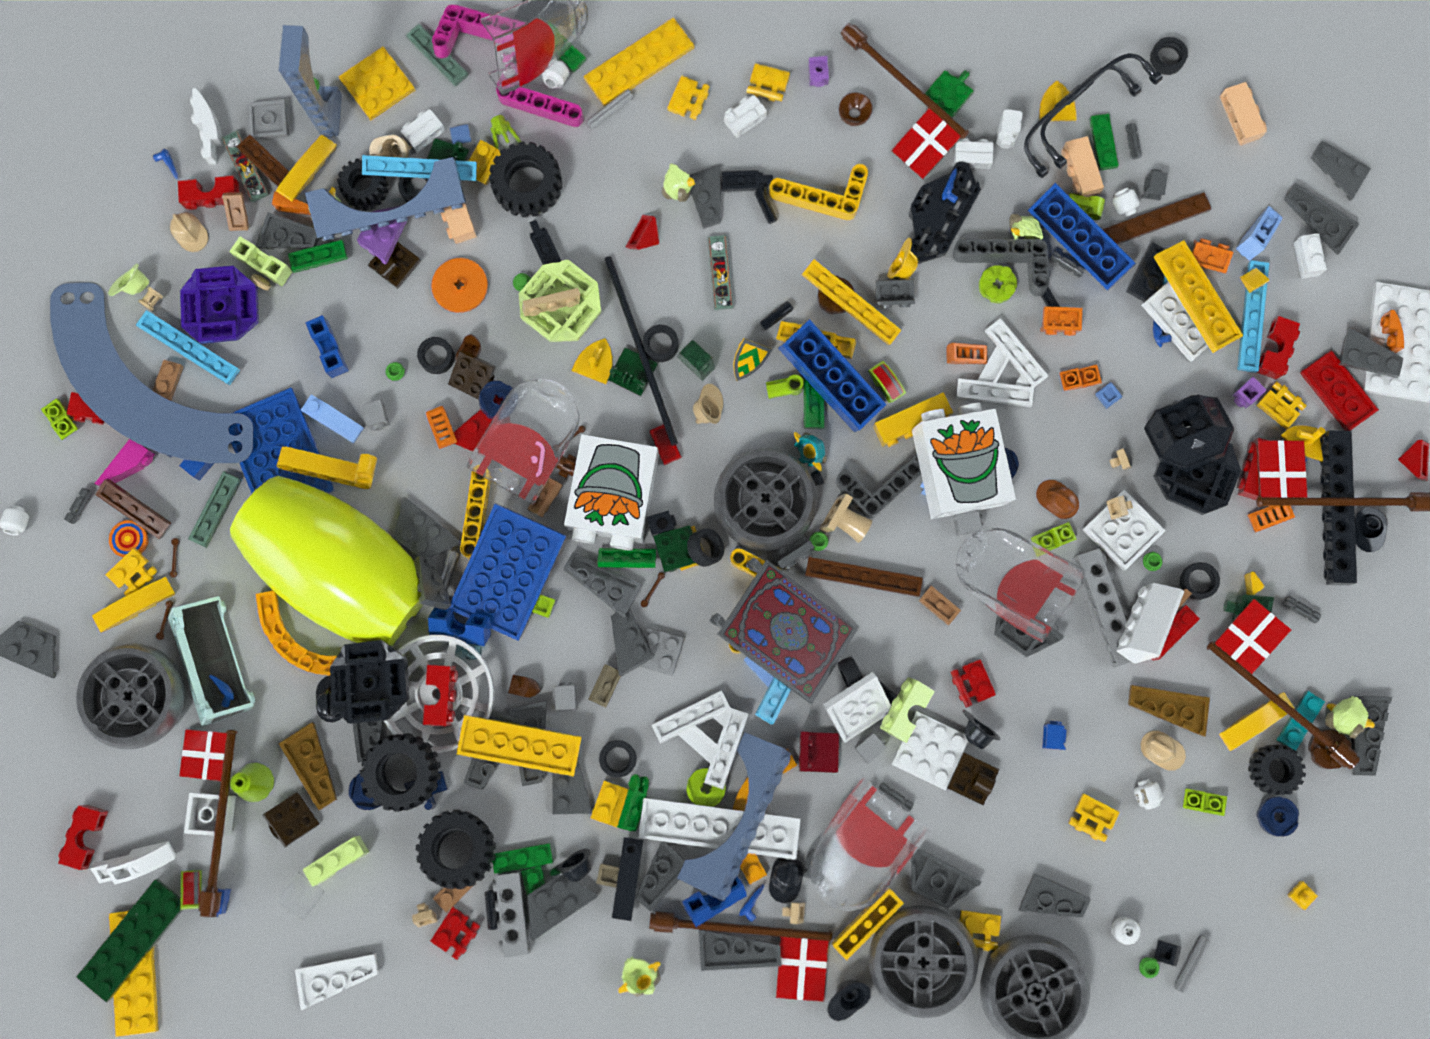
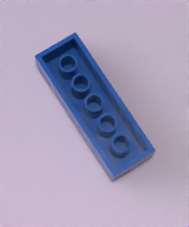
[1028,183,1136,291]
[778,319,887,432]

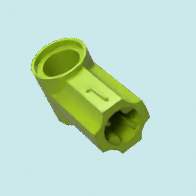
[1068,193,1105,220]
[766,375,803,399]

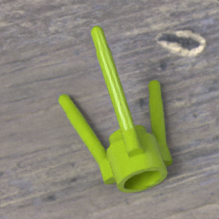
[490,115,522,150]

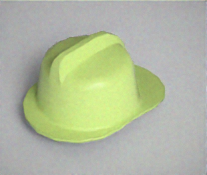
[108,264,149,296]

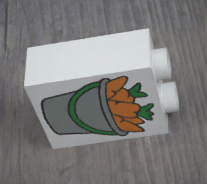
[912,403,1016,519]
[564,434,659,550]

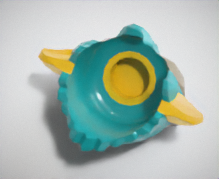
[794,432,827,471]

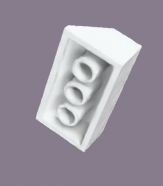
[1117,583,1184,664]

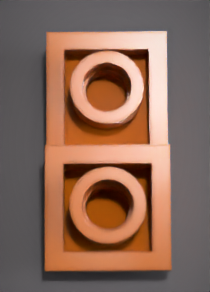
[1380,310,1404,353]
[1059,365,1102,391]

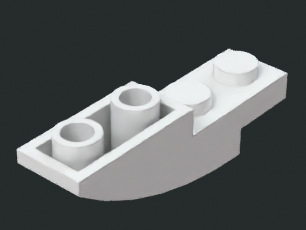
[190,88,223,165]
[90,841,176,884]

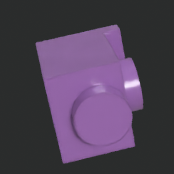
[808,56,829,87]
[1232,377,1266,408]

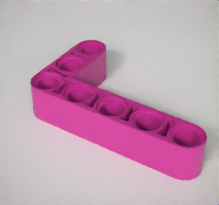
[432,4,526,58]
[496,50,584,127]

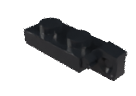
[722,170,773,192]
[529,219,562,265]

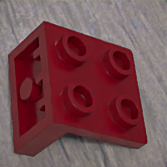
[799,731,839,773]

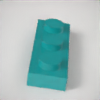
[1276,691,1325,750]

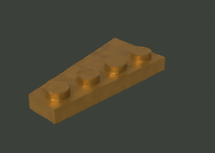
[1128,685,1210,737]
[279,722,337,810]

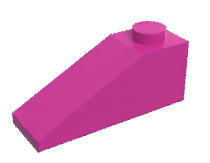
[95,439,155,486]

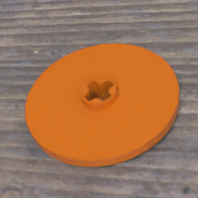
[431,258,488,313]

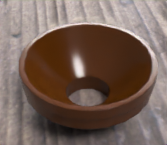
[839,92,872,126]

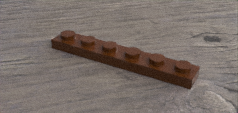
[1102,192,1212,245]
[805,557,923,597]

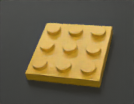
[338,46,415,121]

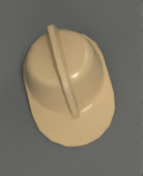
[369,135,412,158]
[170,212,208,252]
[693,384,723,424]
[1140,731,1186,771]

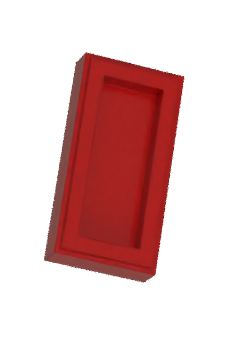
[649,424,681,466]

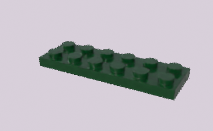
[76,879,182,1002]

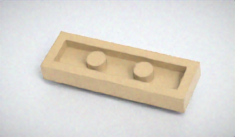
[522,288,580,316]

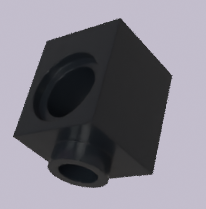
[647,510,677,537]

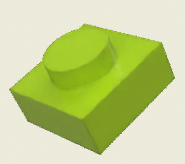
[532,595,556,618]

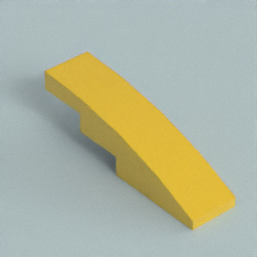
[276,135,337,201]
[776,321,857,359]
[92,577,175,633]
[1219,692,1295,751]

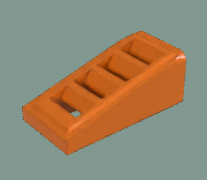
[272,191,311,215]
[946,343,987,364]
[426,406,457,449]
[1248,506,1295,533]

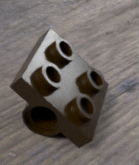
[368,241,421,289]
[448,350,496,399]
[947,752,1000,806]
[263,792,320,848]

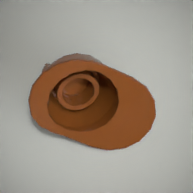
[1036,480,1079,519]

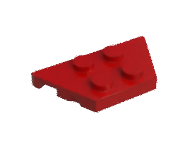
[447,396,511,457]

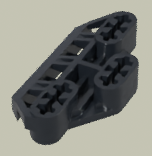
[909,161,981,264]

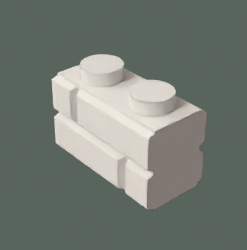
[724,95,767,138]
[401,109,445,153]
[995,109,1022,148]
[953,138,993,169]
[1294,234,1327,279]

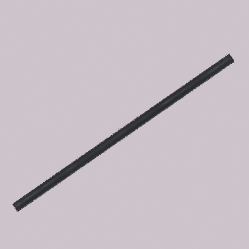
[605,256,678,446]

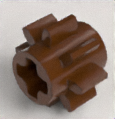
[556,454,577,478]

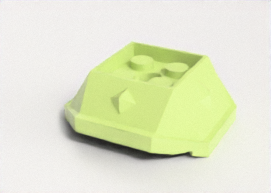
[519,260,601,342]

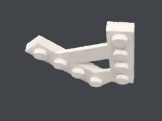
[956,318,1048,407]
[652,690,749,790]

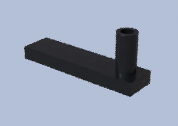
[612,837,644,921]

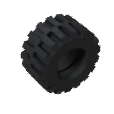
[337,158,388,210]
[1248,745,1306,795]

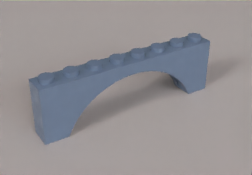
[279,25,342,138]
[305,157,466,241]
[677,733,791,901]

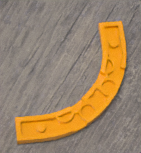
[255,591,337,676]
[732,748,797,884]

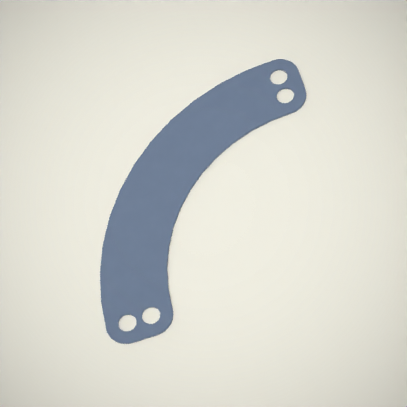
[50,283,253,464]

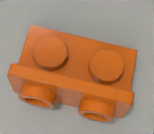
[1192,238,1234,274]
[1040,307,1082,336]

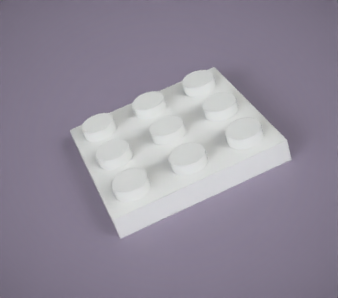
[1082,490,1165,571]
[823,672,891,743]
[891,711,968,791]

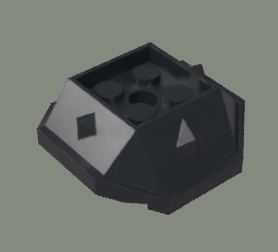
[1144,394,1234,472]
[1153,443,1241,515]
[330,640,410,724]

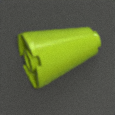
[230,763,274,802]

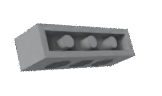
[493,871,531,958]

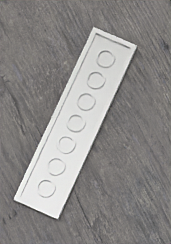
[638,798,801,859]

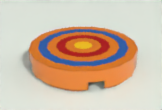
[109,520,149,557]

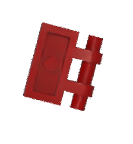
[950,659,996,708]
[430,906,480,960]

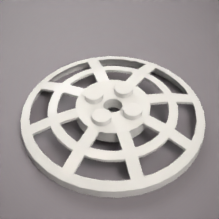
[384,635,494,753]

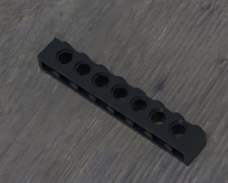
[1320,430,1357,586]

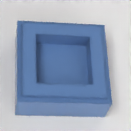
[450,124,472,144]
[1095,382,1123,409]

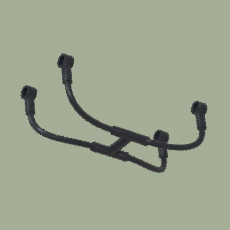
[1024,53,1163,178]

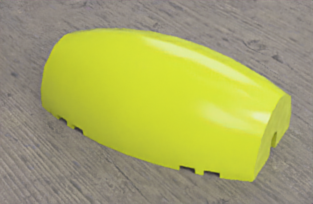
[230,476,423,646]

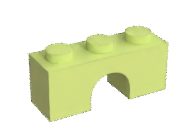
[229,237,292,287]
[880,677,935,743]
[302,836,370,887]

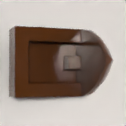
[455,334,481,360]
[508,674,541,698]

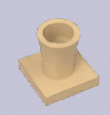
[819,494,872,543]

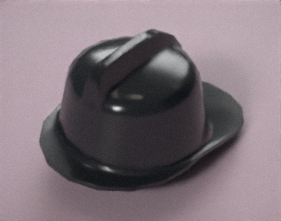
[1355,507,1388,552]
[316,676,343,723]
[962,709,1000,749]
[549,848,591,882]
[769,857,803,903]
[827,980,871,1021]

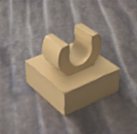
[1109,448,1132,470]
[1106,496,1133,520]
[412,902,438,927]
[782,902,805,924]

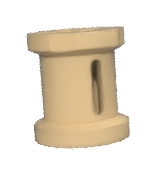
[138,287,164,312]

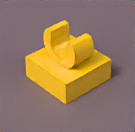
[1287,881,1318,910]

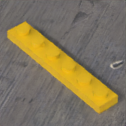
[801,259,901,346]

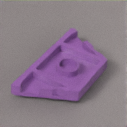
[357,205,409,264]

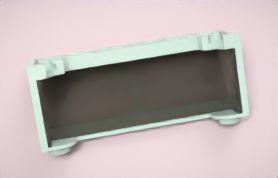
[168,596,255,727]

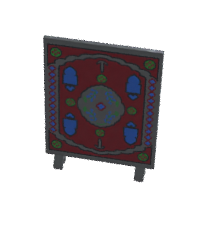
[710,558,858,704]

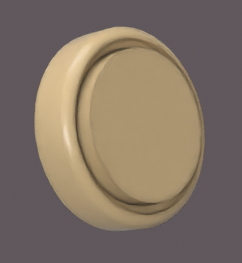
[250,274,271,291]

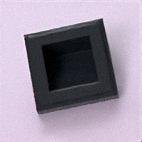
[1154,940,1181,966]

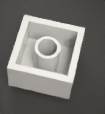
[184,792,236,837]

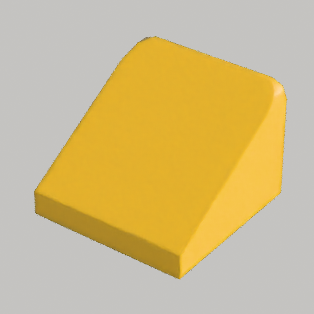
[1240,268,1270,293]
[1244,571,1265,597]

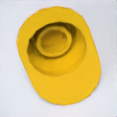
[887,238,918,279]

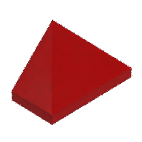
[625,215,659,250]
[1398,440,1429,481]

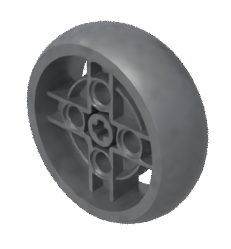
[714,448,817,551]
[76,644,185,750]
[868,906,978,1018]
[980,935,1090,1039]

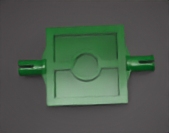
[924,70,974,118]

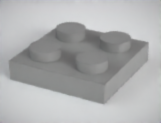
[247,99,289,140]
[640,627,684,676]

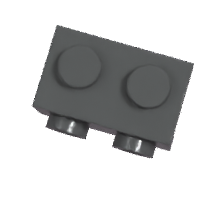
[875,279,915,308]
[771,535,814,571]

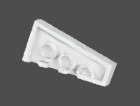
[295,953,379,1010]

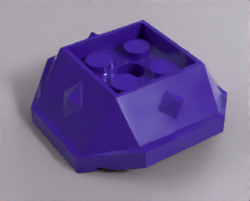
[180,266,259,344]

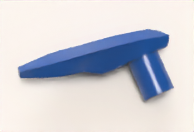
[153,148,179,180]
[942,168,958,203]
[1153,320,1172,348]
[209,675,234,707]
[739,884,764,922]

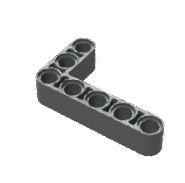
[953,239,1050,296]
[836,454,921,518]

